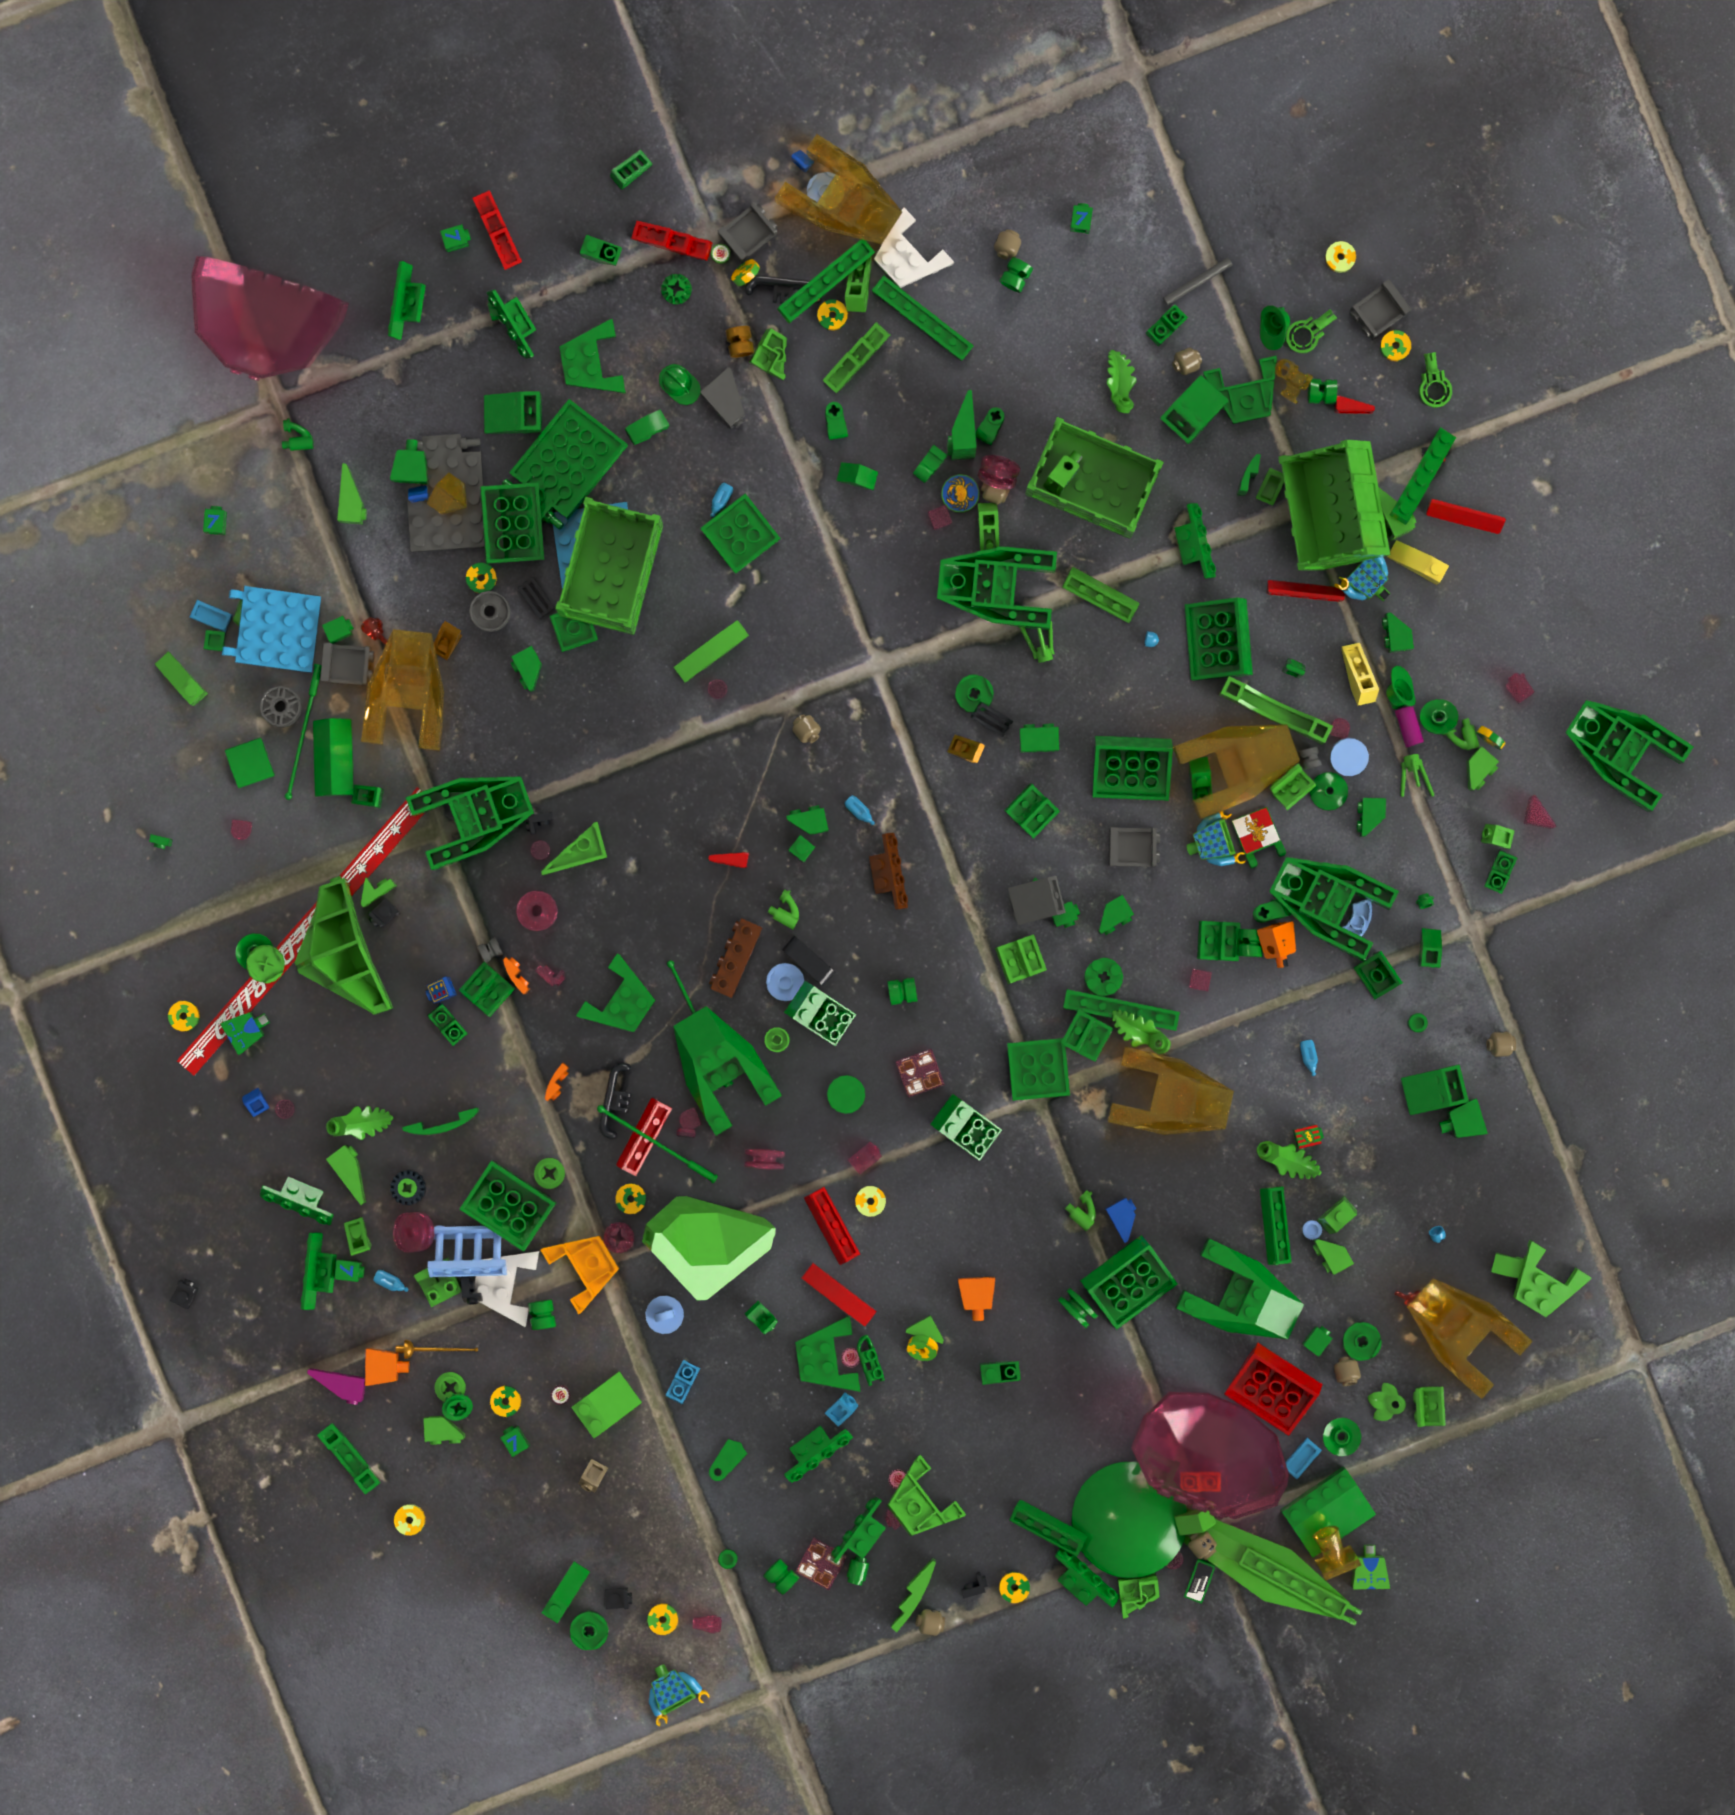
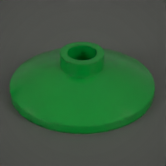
[1420,699,1458,734]
[1310,772,1348,811]
[235,933,273,970]
[1323,1418,1361,1456]

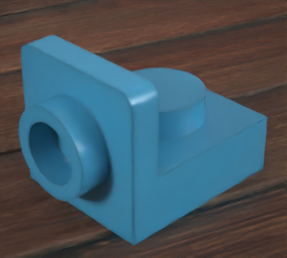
[825,1392,858,1427]

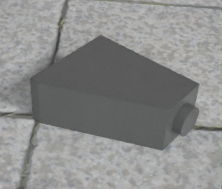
[700,367,745,429]

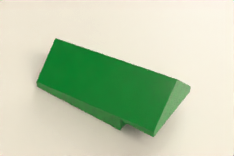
[313,718,354,797]

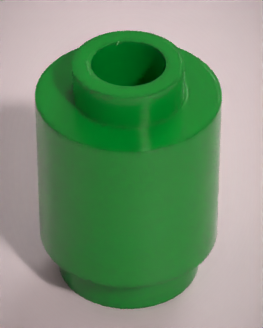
[847,1555,870,1585]

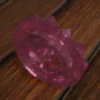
[604,1222,634,1253]

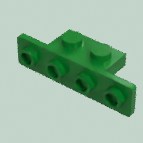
[388,261,426,340]
[487,290,536,359]
[1174,503,1216,579]
[260,1177,333,1225]
[301,1233,337,1310]
[784,1426,853,1483]
[830,1497,886,1563]
[1055,1548,1119,1607]

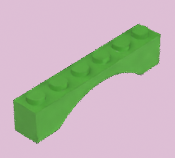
[1219,676,1333,745]

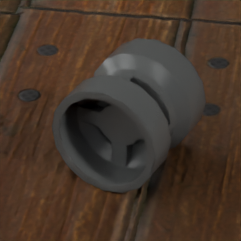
[1299,747,1322,770]
[478,938,503,963]

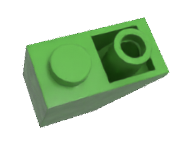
[1466,746,1499,791]
[1313,1239,1354,1275]
[424,1416,465,1445]

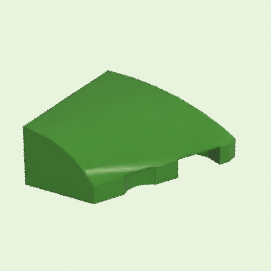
[749,328,787,380]
[1117,1573,1159,1619]

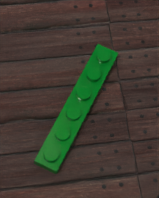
[777,238,875,324]
[872,275,974,362]
[1389,427,1456,525]
[1063,989,1180,1031]

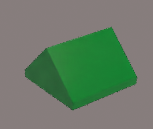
[1354,951,1403,999]

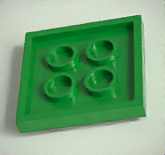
[700,493,781,574]
[1007,1038,1070,1101]

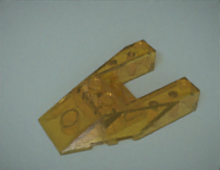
[775,134,903,245]
[361,629,444,752]
[1173,725,1300,819]
[1107,1047,1234,1135]
[1407,1278,1533,1399]

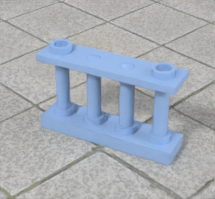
[428,1225,507,1277]

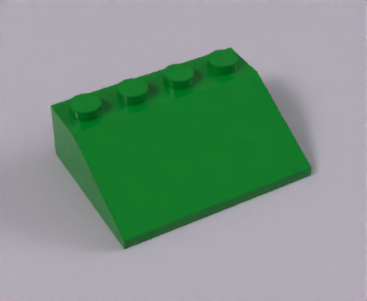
[947,390,976,461]
[480,483,544,564]
[1185,597,1253,681]
[1092,736,1173,801]
[459,1160,557,1252]
[1080,1235,1178,1330]
[1280,1466,1376,1558]

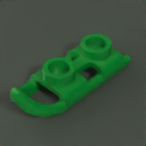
[857,1335,885,1386]

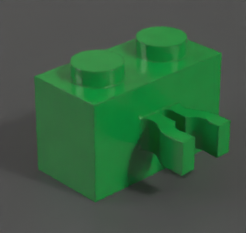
[1019,724,1059,753]

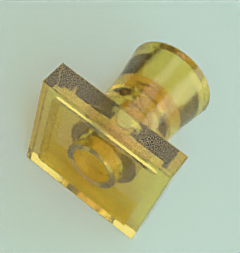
[1313,1526,1361,1581]

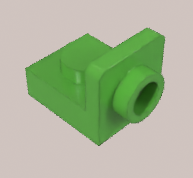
[1481,824,1515,849]

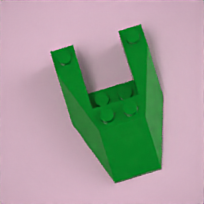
[937,546,1057,630]
[1565,700,1694,812]
[406,777,534,871]
[1269,857,1399,962]
[673,1006,782,1135]
[1175,1238,1304,1339]

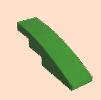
[823,322,891,393]
[674,620,749,682]
[891,1558,936,1632]

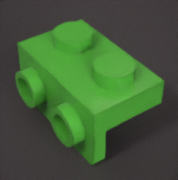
[1270,764,1316,810]
[1413,1386,1446,1427]

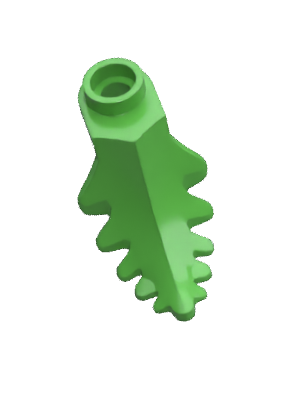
[1107,350,1137,413]
[1112,1010,1171,1054]
[326,1106,393,1140]
[1257,1141,1321,1179]

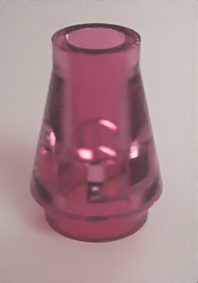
[693,1615,722,1634]

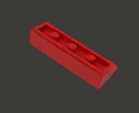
[1426,499,1506,534]
[1266,580,1345,602]
[616,1098,672,1176]
[804,1187,860,1265]

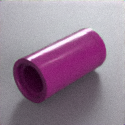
[1395,706,1424,748]

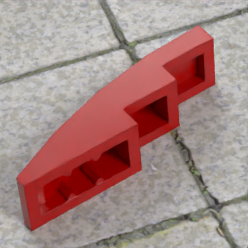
[472,190,522,270]
[631,221,713,261]
[802,1263,877,1327]

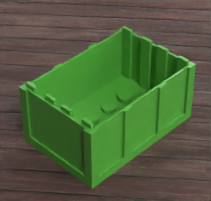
[1025,417,1164,539]
[1278,440,1390,571]
[555,497,663,635]

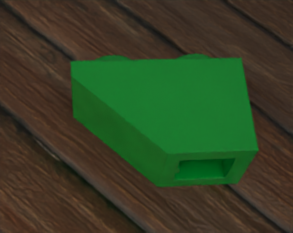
[580,235,622,266]
[1382,613,1414,653]
[511,646,542,692]
[1188,757,1212,803]
[1356,798,1386,837]
[786,805,829,835]
[1098,895,1134,935]
[1418,928,1442,968]
[980,1361,1021,1385]

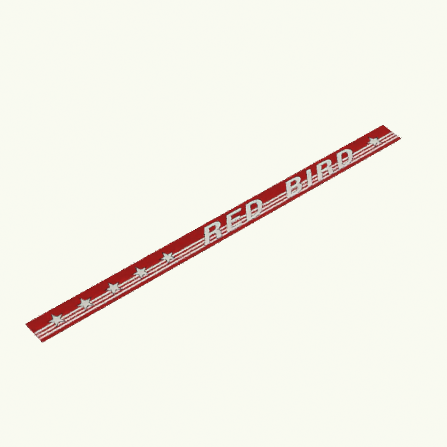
[177,787,425,1076]

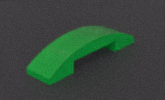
[402,1107,479,1135]
[317,1423,381,1495]

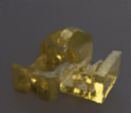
[1275,359,1313,404]

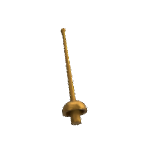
[396,1340,478,1359]

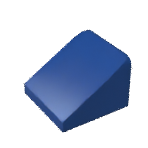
[791,150,814,172]
[408,485,429,503]
[242,1088,270,1117]

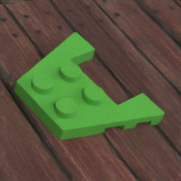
[1513,1240,1591,1317]
[887,1455,966,1536]

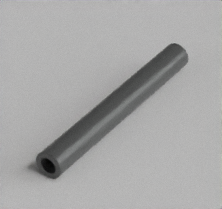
[1163,257,1232,306]

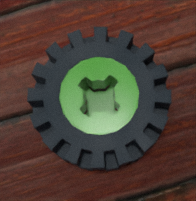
[390,1170,426,1205]

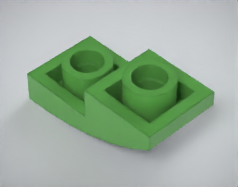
[1491,1253,1524,1278]

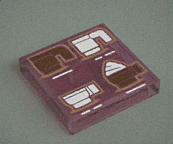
[895,1049,945,1098]
[795,1537,847,1590]

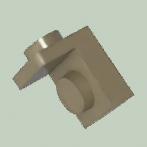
[578,1459,608,1493]

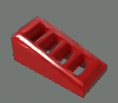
[1334,395,1375,414]
[708,852,749,868]

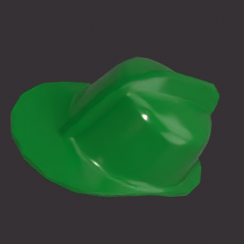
[1260,305,1290,350]
[659,364,701,405]
[1386,666,1416,709]

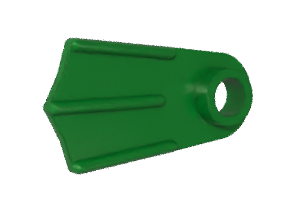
[709,1439,747,1481]

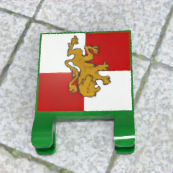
[1231,807,1286,868]

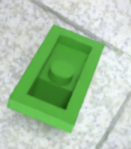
[361,878,397,908]
[344,1217,372,1256]

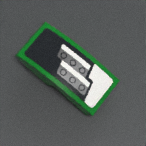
[1184,1558,1216,1604]

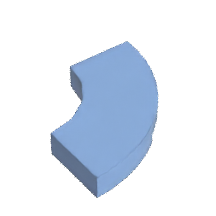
[1343,899,1372,937]

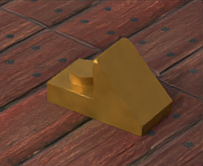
[431,621,462,660]
[947,735,985,763]

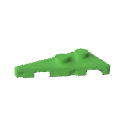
[541,822,608,875]

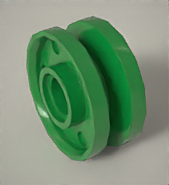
[1058,1288,1098,1328]

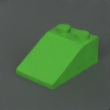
[1379,488,1416,541]
[571,1371,642,1438]

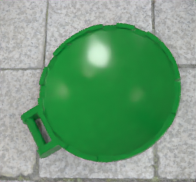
[1072,1446,1187,1578]

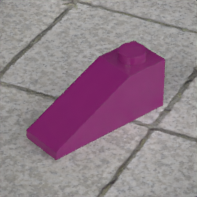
[307,1368,366,1405]

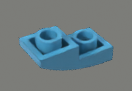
[665,1360,700,1404]

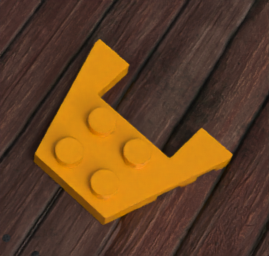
[541,1236,619,1314]

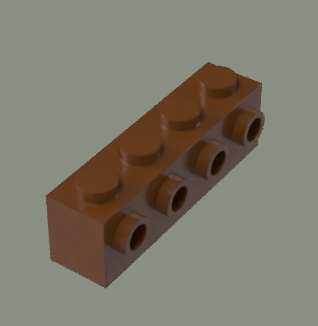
[709,918,763,998]

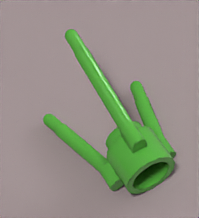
[1019,621,1054,663]
[1400,754,1434,797]

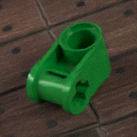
[825,402,848,440]
[975,407,1004,446]
[1253,899,1292,923]

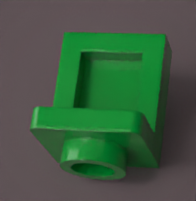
[745,1301,778,1335]

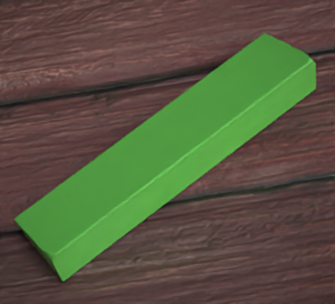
[1062,567,1140,623]

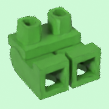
[414,1257,462,1307]

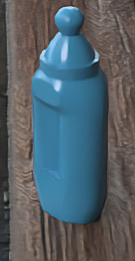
[710,483,733,517]
[844,795,875,825]
[1300,1040,1318,1076]
[373,1270,409,1292]

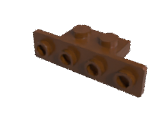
[869,833,908,910]

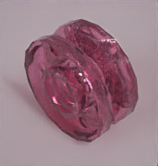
[977,455,1021,490]
[516,891,558,931]
[744,1149,785,1170]
[393,1212,434,1252]

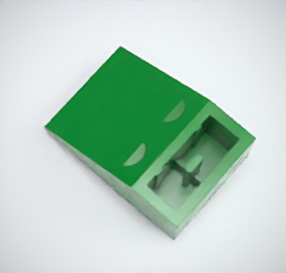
[1160,375,1229,444]
[484,391,542,434]
[784,981,856,1046]
[1401,1064,1469,1115]
[930,1094,1002,1161]

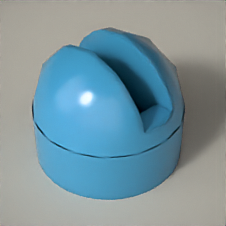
[1145,631,1159,647]
[1429,1226,1446,1243]

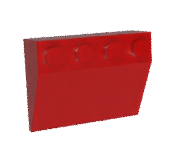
[1224,1343,1323,1436]

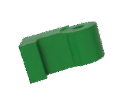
[913,445,947,483]

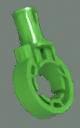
[1286,309,1337,354]
[1418,352,1452,408]

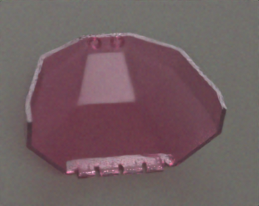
[191,256,349,381]
[1131,1392,1289,1520]

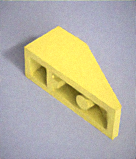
[1387,540,1449,585]
[1341,643,1379,706]

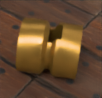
[725,326,754,358]

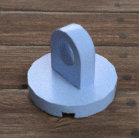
[645,1295,684,1334]

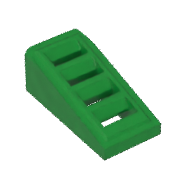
[610,149,652,190]
[1282,658,1305,679]

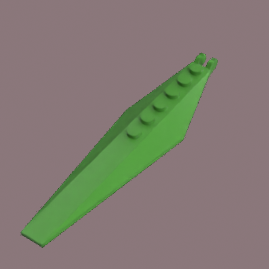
[1183,1507,1362,1625]

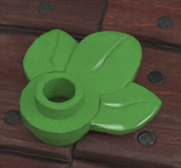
[1368,1383,1406,1421]

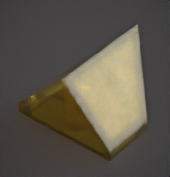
[427,473,467,515]

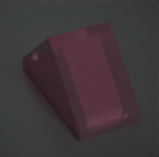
[1524,794,1556,829]

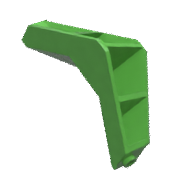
[295,876,393,1015]
[642,1196,776,1300]

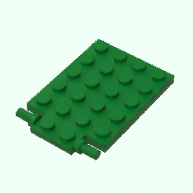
[502,399,628,530]

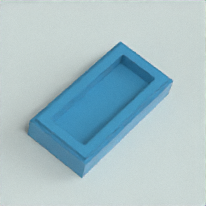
[190,600,233,633]
[1282,1437,1322,1479]

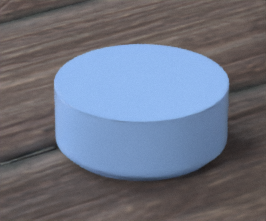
[1302,1220,1322,1240]

